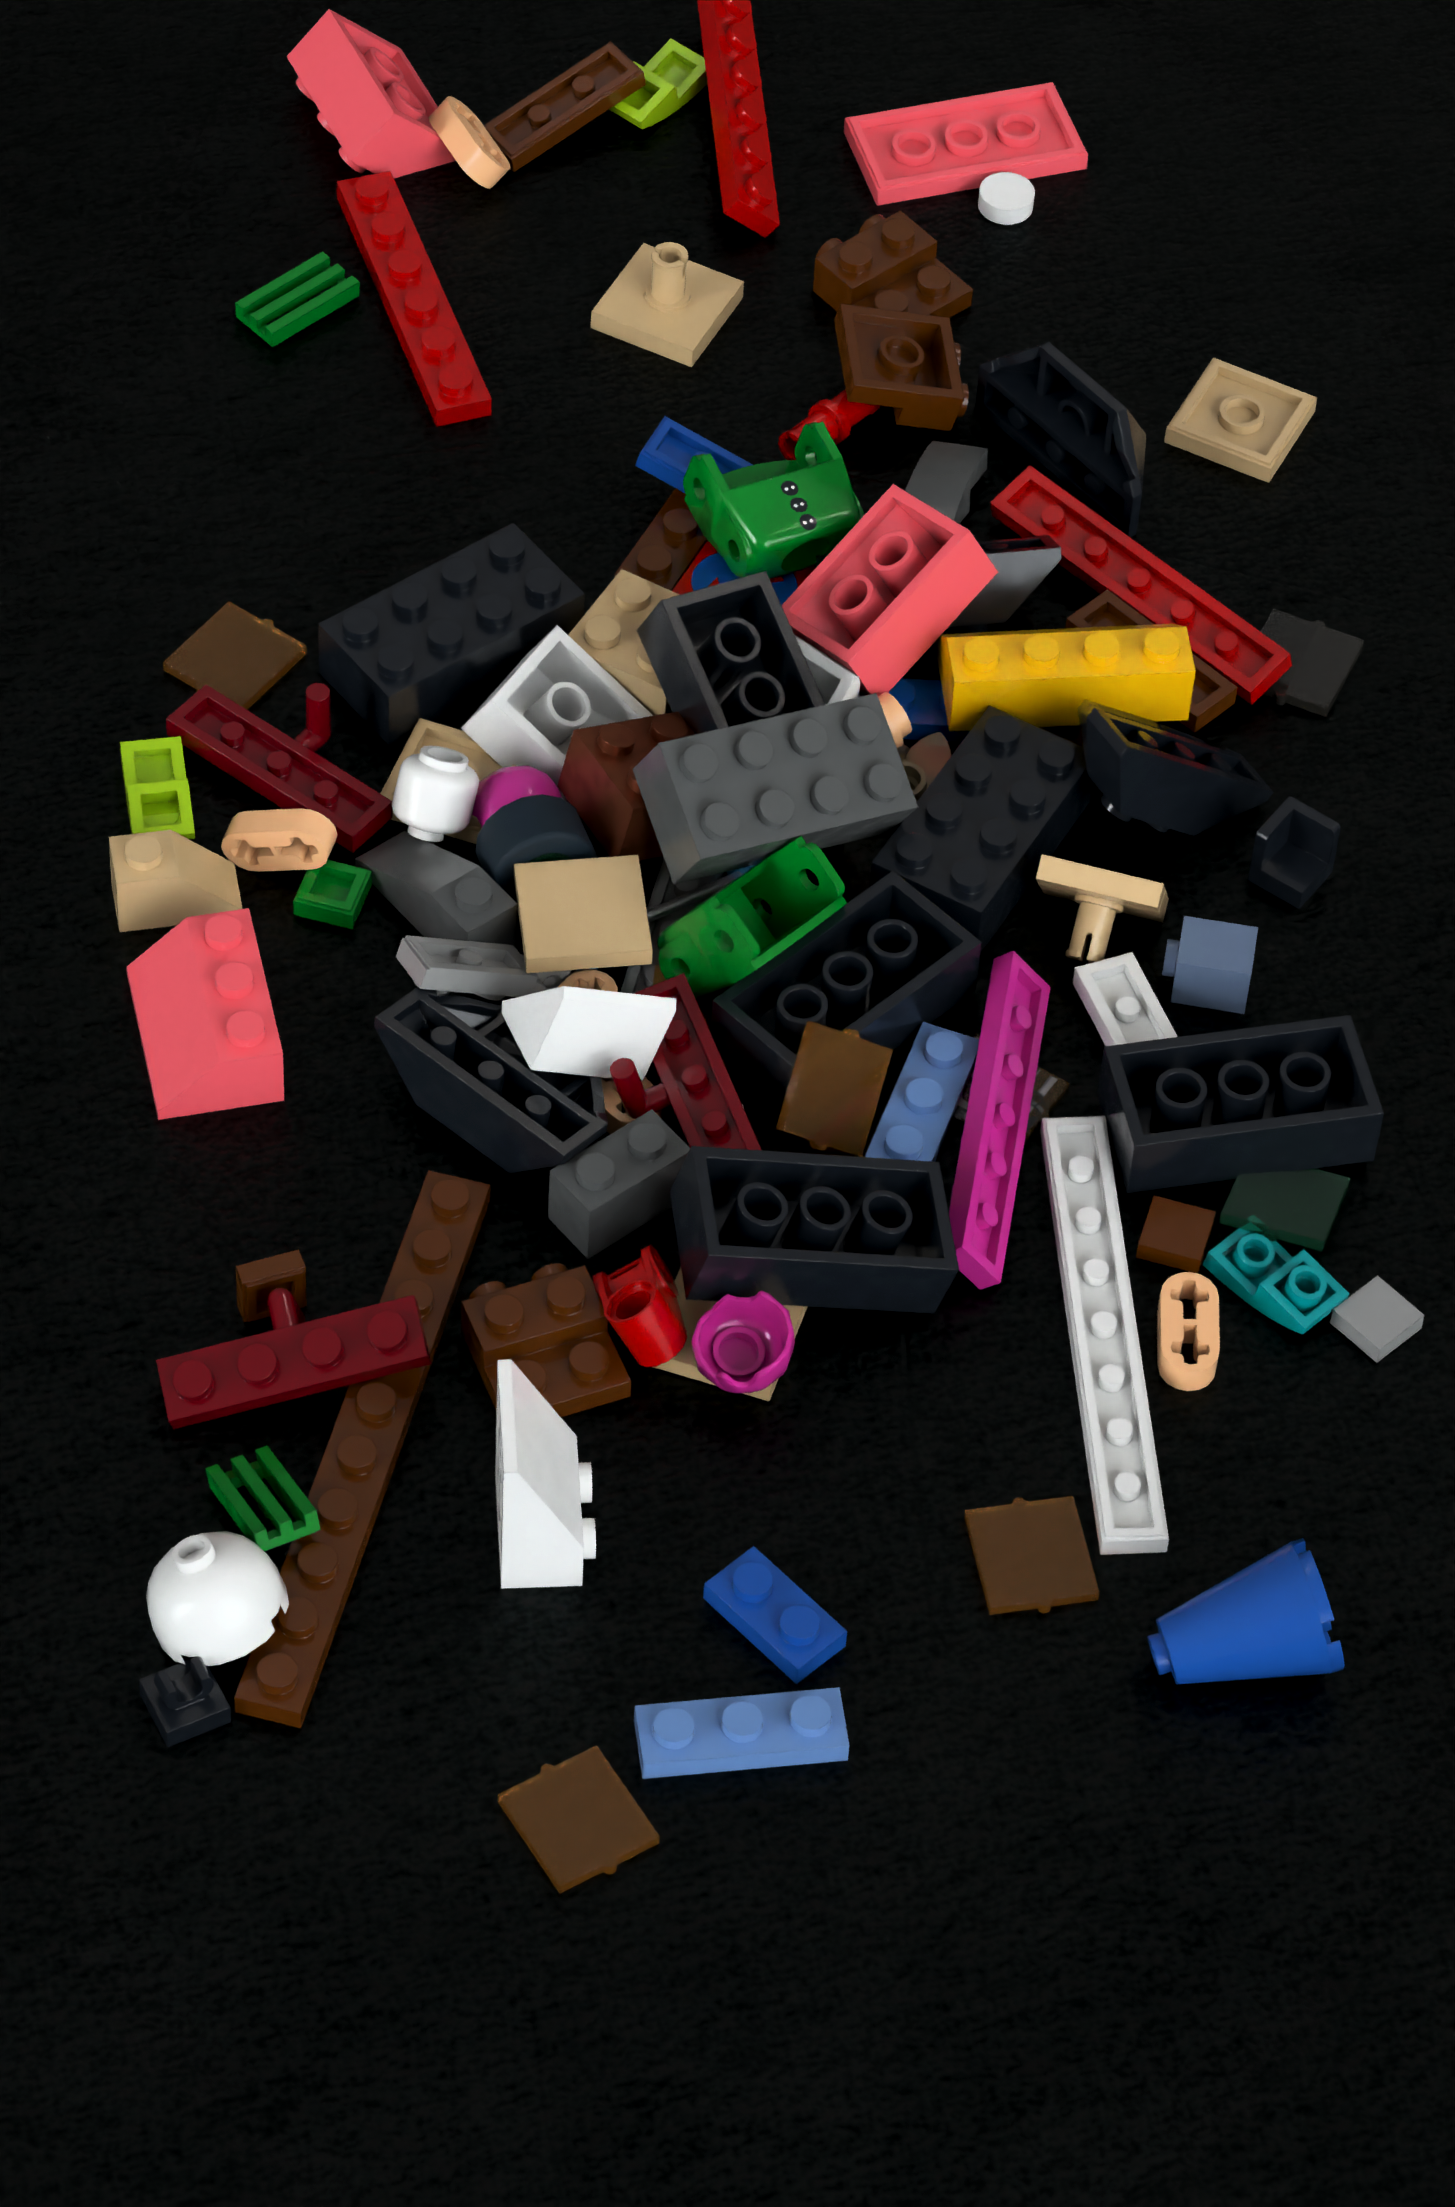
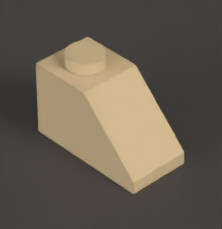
[109,830,243,932]

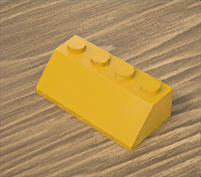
[934,624,1196,732]

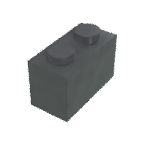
[548,1110,690,1259]

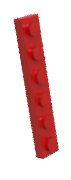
[697,0,780,238]
[337,171,492,427]
[990,465,1292,705]

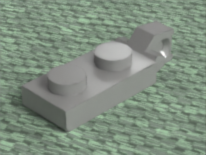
[396,935,571,1001]

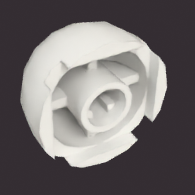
[146,1531,289,1666]

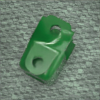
[683,422,864,579]
[657,836,847,1000]

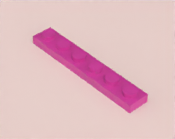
[949,951,1051,1290]

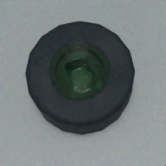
[475,794,597,903]

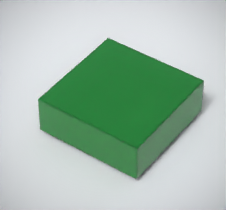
[293,860,372,930]

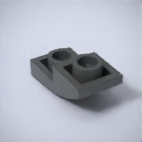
[905,441,988,524]

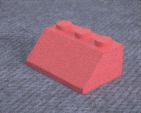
[286,9,456,178]
[781,484,998,696]
[126,908,284,1120]

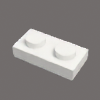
[1073,952,1178,1046]

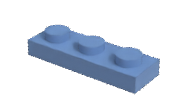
[865,1022,979,1162]
[634,1687,850,1779]

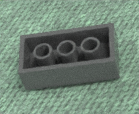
[632,693,918,885]

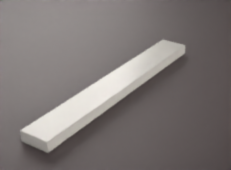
[1040,1116,1169,1555]

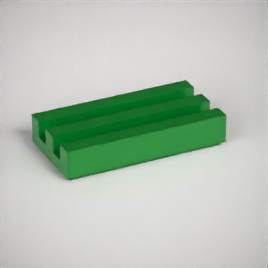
[235,251,360,347]
[205,1446,321,1552]

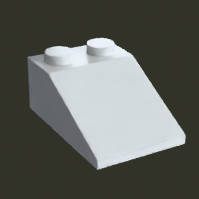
[461,625,653,803]
[495,1359,596,1589]

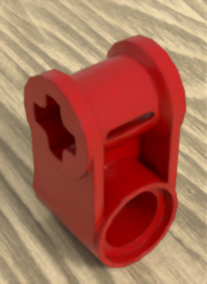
[592,1244,687,1367]

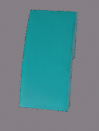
[1203,1218,1350,1335]

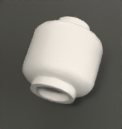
[392,746,479,842]

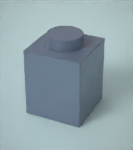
[1162,916,1258,1014]

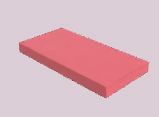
[844,82,1088,206]

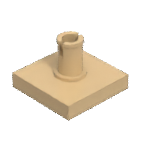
[591,242,744,367]
[1036,854,1169,963]

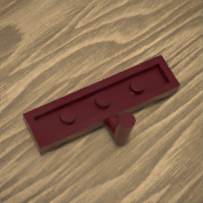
[166,683,393,853]
[610,973,762,1150]
[156,1288,432,1429]

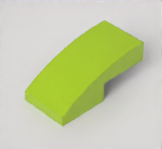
[609,38,707,129]
[120,736,195,839]

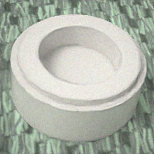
[978,172,1035,225]

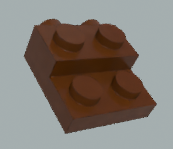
[813,210,973,318]
[834,304,969,431]
[461,1263,631,1417]

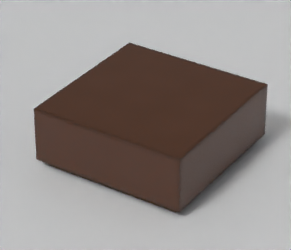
[1136,1195,1216,1274]
[236,1249,307,1323]

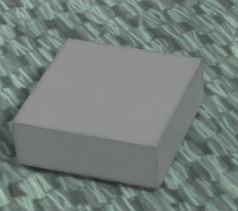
[1330,1275,1425,1363]

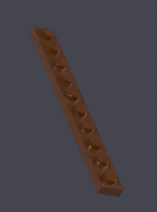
[234,1170,490,1728]

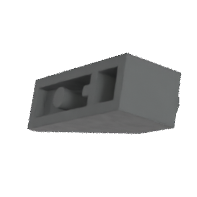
[355,831,518,949]

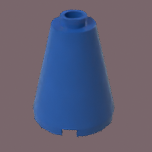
[1147,1538,1345,1685]

